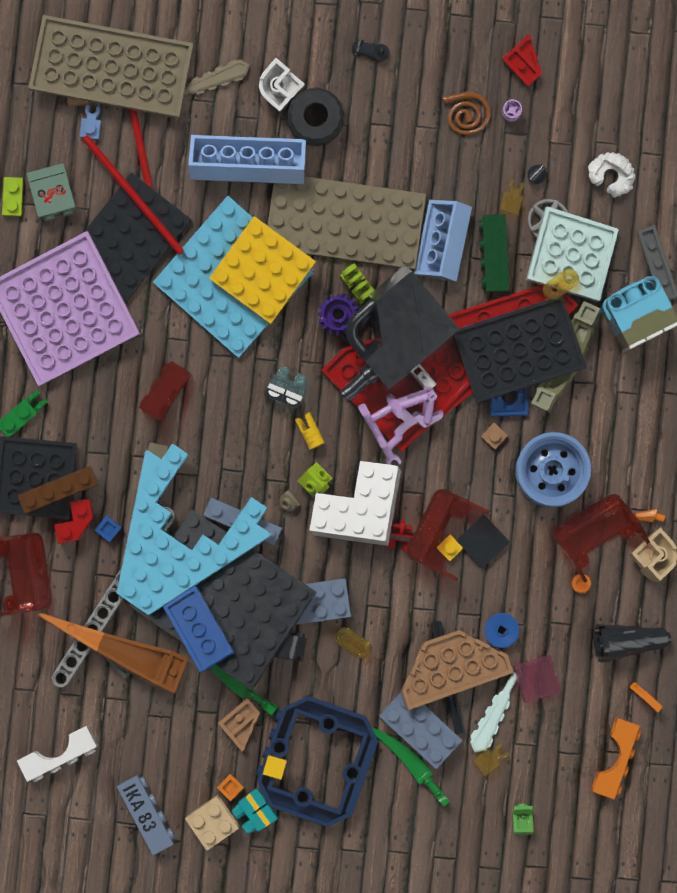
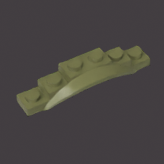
[531,301,602,413]

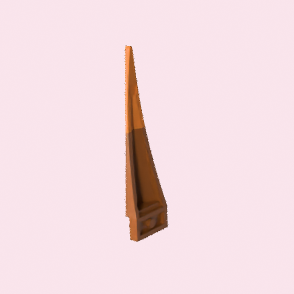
[38,613,188,695]

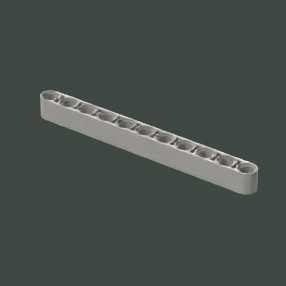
[52,507,175,687]

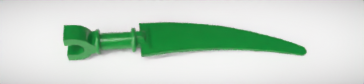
[210,665,279,715]
[372,727,450,806]

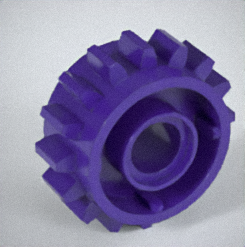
[317,293,358,336]

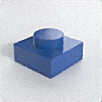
[95,515,122,542]

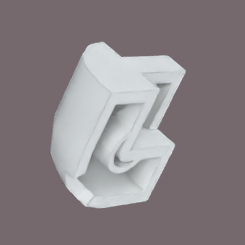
[259,58,305,112]

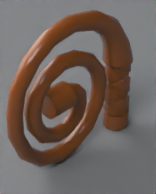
[442,91,491,135]

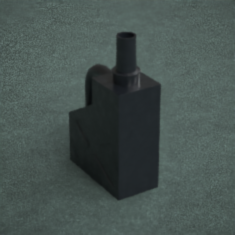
[339,266,459,402]

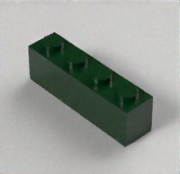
[478,214,509,294]

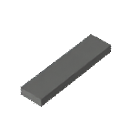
[636,225,677,301]

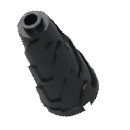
[593,624,671,662]

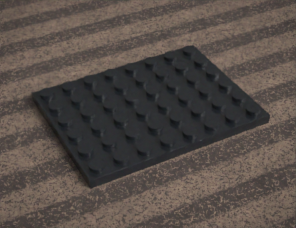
[128,509,317,690]

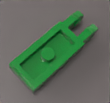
[0,390,48,437]

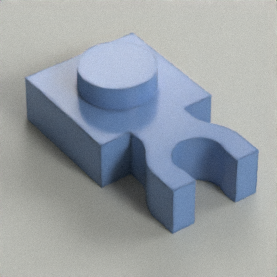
[80,105,101,140]

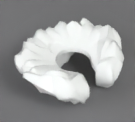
[588,152,635,198]

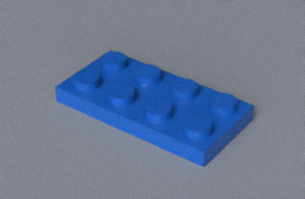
[163,586,235,673]

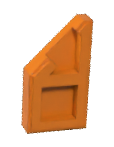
[630,682,663,712]

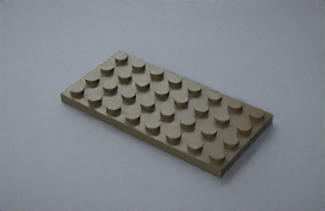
[28,15,193,118]
[267,177,426,270]

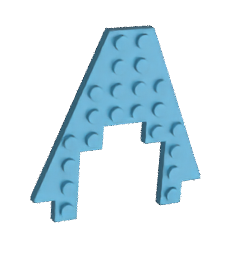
[117,444,272,615]

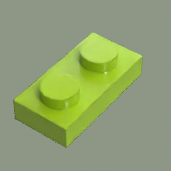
[2,177,24,217]

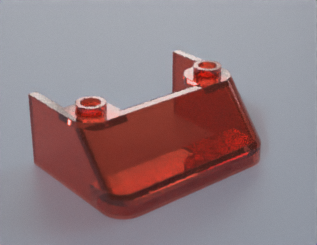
[407,489,491,582]
[553,494,650,583]
[0,533,52,616]

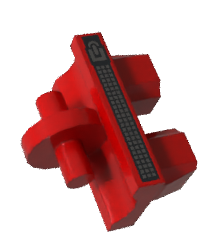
[384,519,419,552]

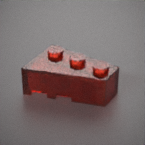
[138,361,192,422]

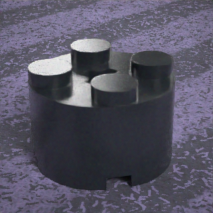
[275,632,307,662]

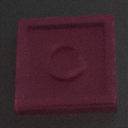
[513,655,561,703]

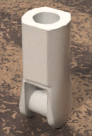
[410,364,437,392]

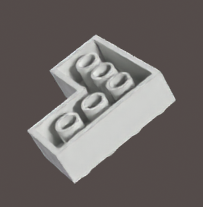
[310,461,401,546]

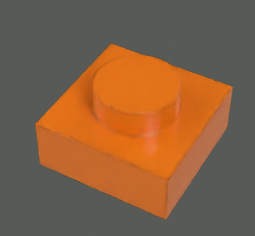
[217,773,244,801]

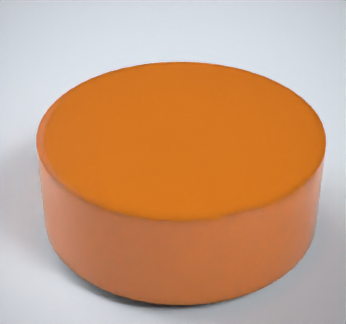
[571,574,591,593]

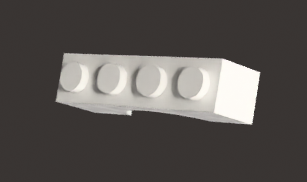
[17,725,98,783]

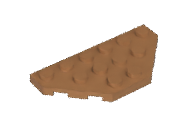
[401,630,514,710]

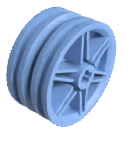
[515,432,591,508]

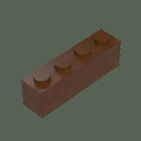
[18,466,99,514]

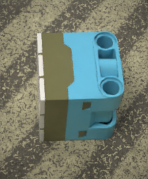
[601,276,677,353]

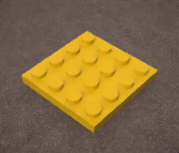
[209,216,316,324]

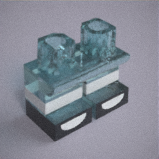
[264,366,307,410]

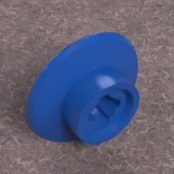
[485,613,519,648]

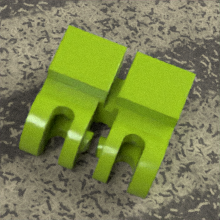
[340,263,374,306]

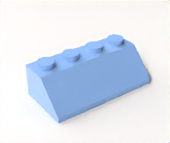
[414,200,472,281]

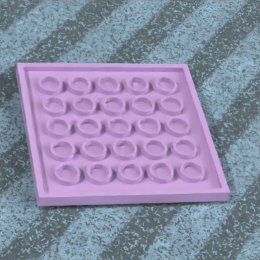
[0,231,141,386]

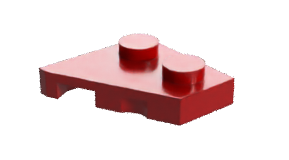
[502,34,542,88]

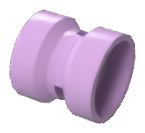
[502,99,522,122]

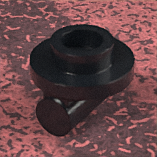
[527,164,547,184]

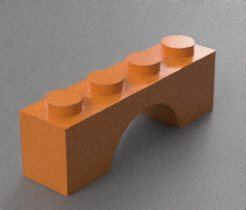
[591,717,641,799]

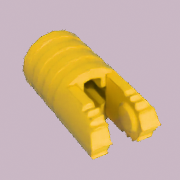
[295,412,325,450]

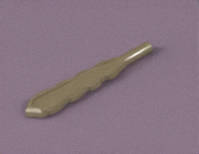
[184,59,250,96]

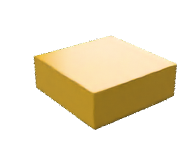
[263,755,287,780]

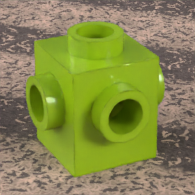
[297,462,333,497]

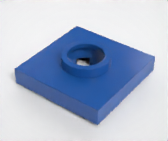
[490,387,529,416]

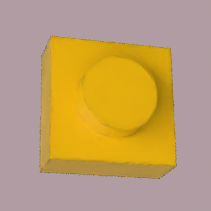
[436,534,463,561]

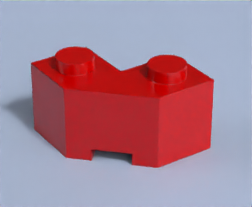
[54,499,95,544]

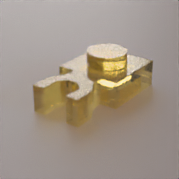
[499,179,525,216]
[473,742,510,776]

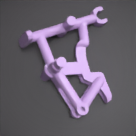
[358,386,443,465]

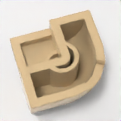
[630,528,677,582]

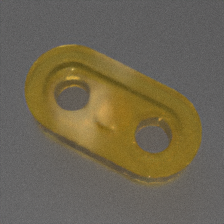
[543,269,579,300]
[335,628,372,658]

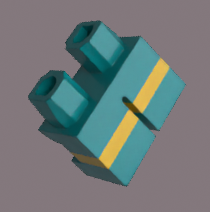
[232,787,278,834]

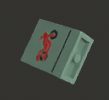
[27,163,77,221]

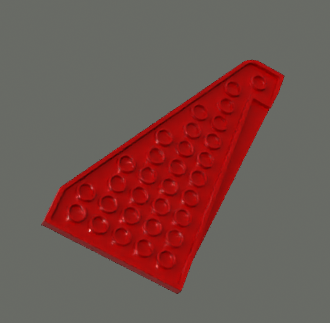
[321,285,578,452]

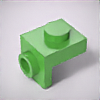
[513,804,533,835]

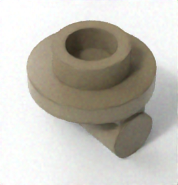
[279,490,300,512]

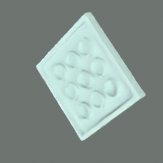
[526,206,619,302]

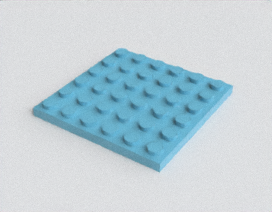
[153,196,314,358]

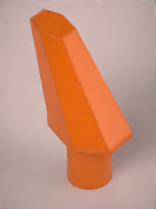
[633,509,665,523]

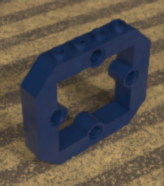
[255,695,378,827]

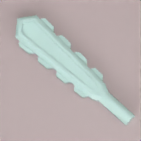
[470,673,519,752]

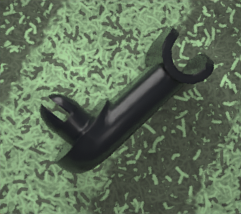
[352,40,390,61]

